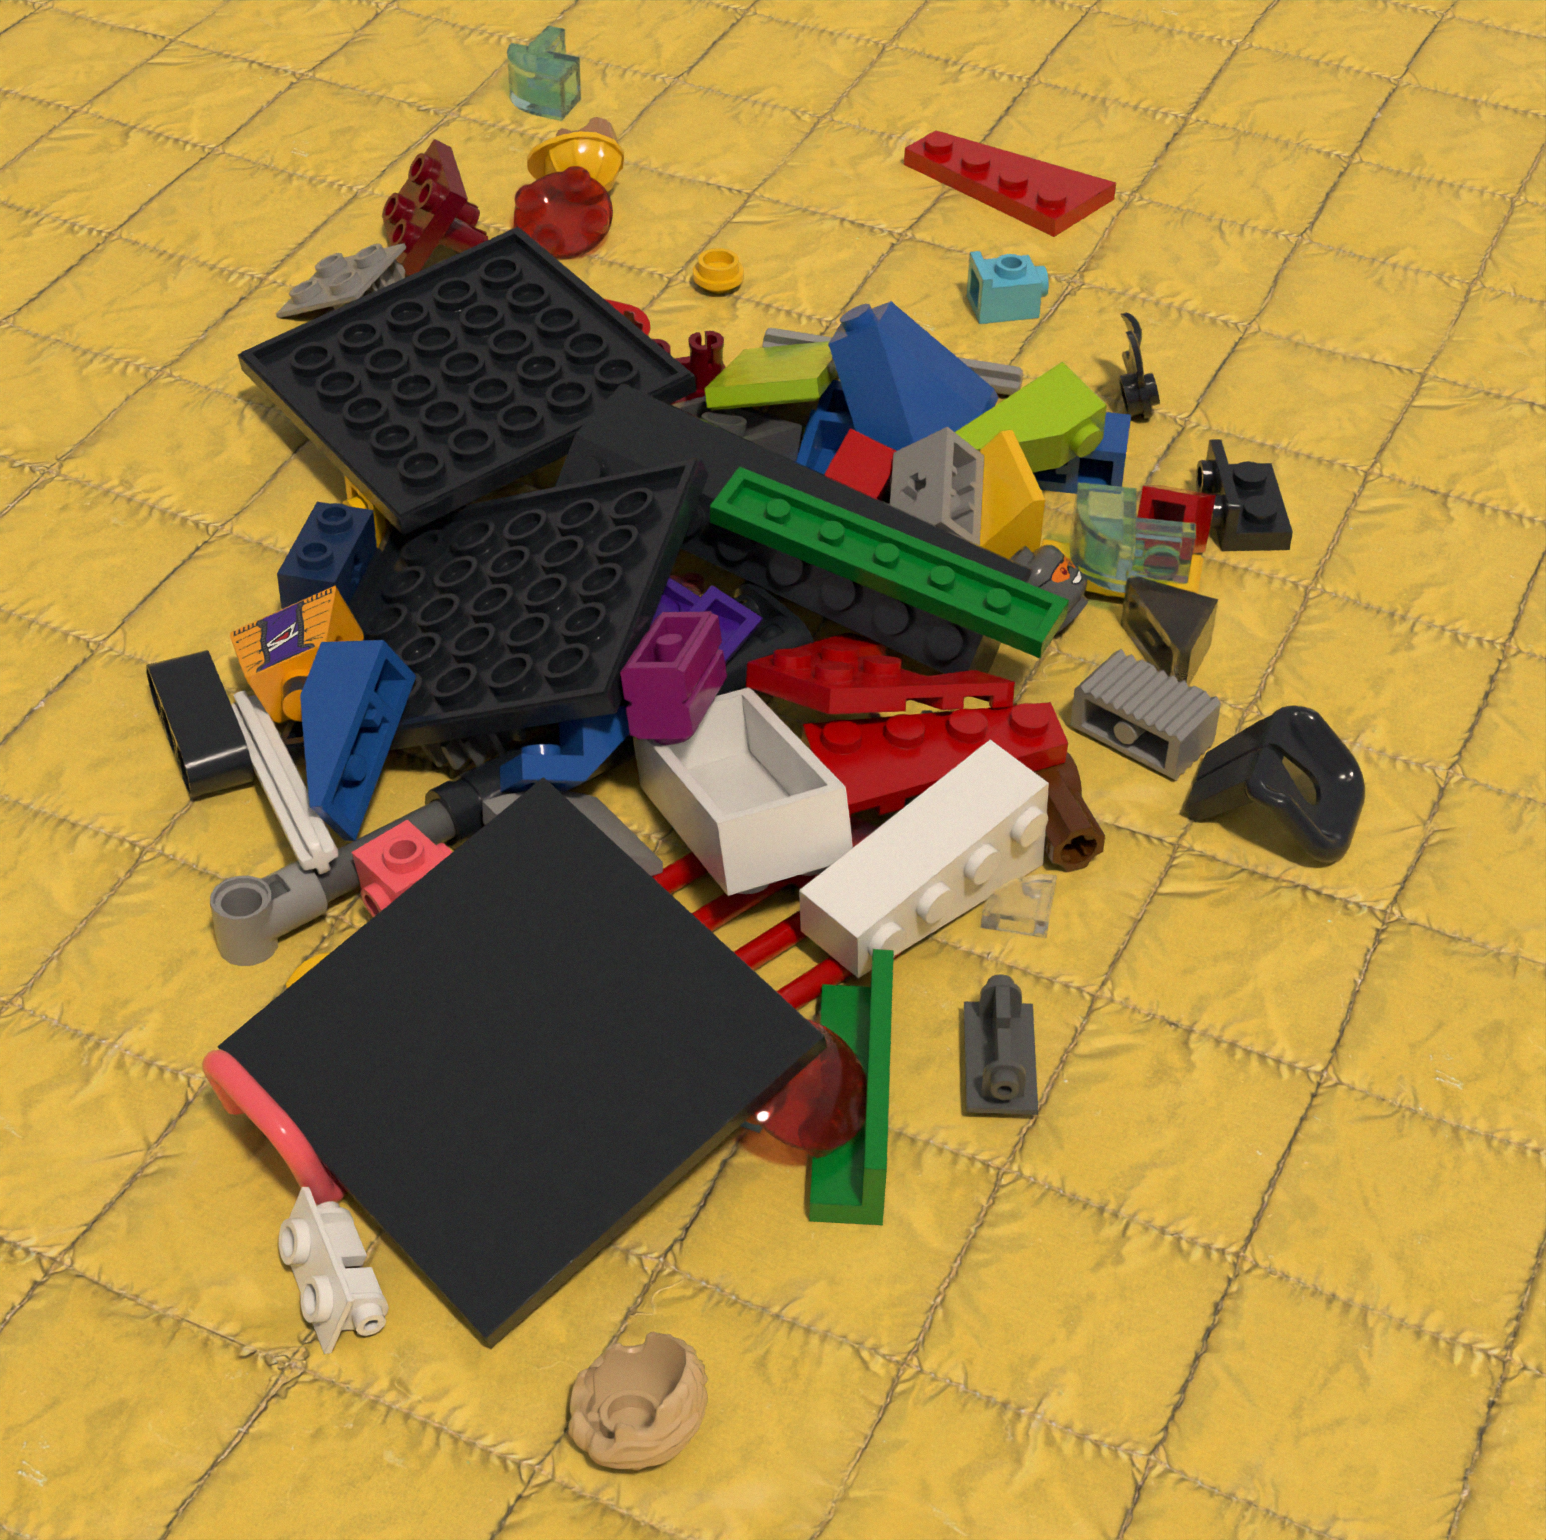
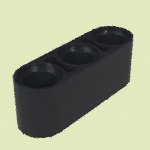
[146,650,254,798]

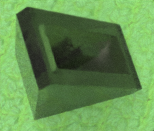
[1121,576,1218,687]

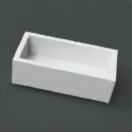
[633,687,853,896]

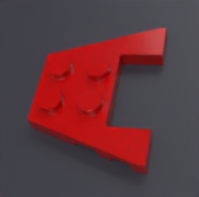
[746,632,1015,714]

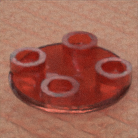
[514,166,613,260]
[746,1019,867,1157]

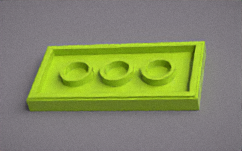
[705,341,838,410]

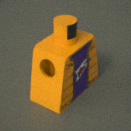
[230,586,364,723]

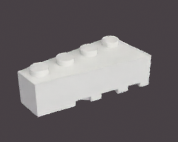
[799,740,1049,978]

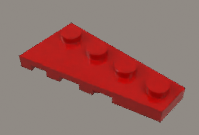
[904,130,1116,237]
[801,702,1069,821]

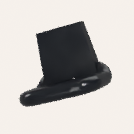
[1184,705,1365,863]

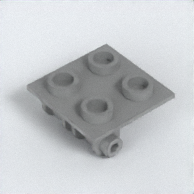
[276,243,406,318]

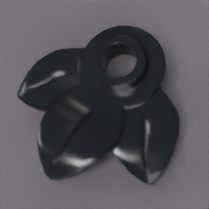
[1119,312,1160,419]

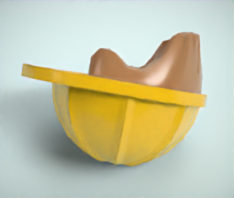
[527,117,624,201]

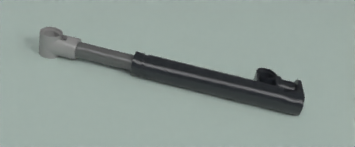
[210,582,814,966]

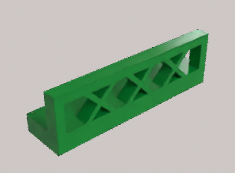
[809,949,894,1226]

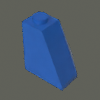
[828,301,999,451]

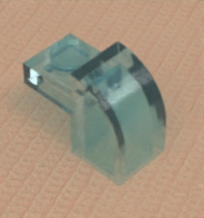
[507,26,581,121]
[1070,482,1196,593]

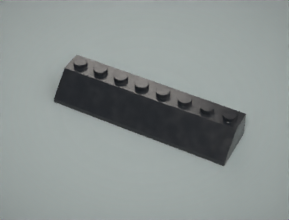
[555,384,1033,674]

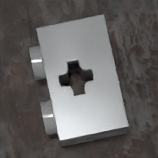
[890,427,984,545]

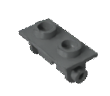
[964,974,1038,1115]

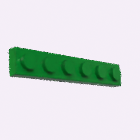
[710,466,1069,658]

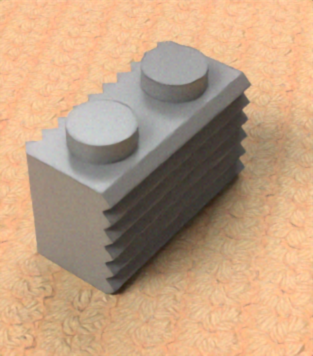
[1070,649,1221,780]

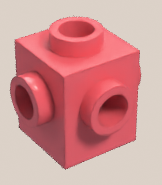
[352,820,452,917]

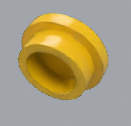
[693,248,744,294]

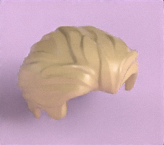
[569,1331,708,1471]

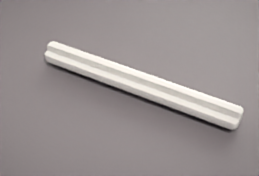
[231,690,339,874]

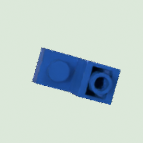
[500,706,630,793]

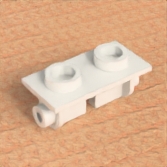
[279,1187,389,1354]

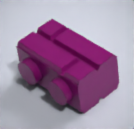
[620,611,727,745]

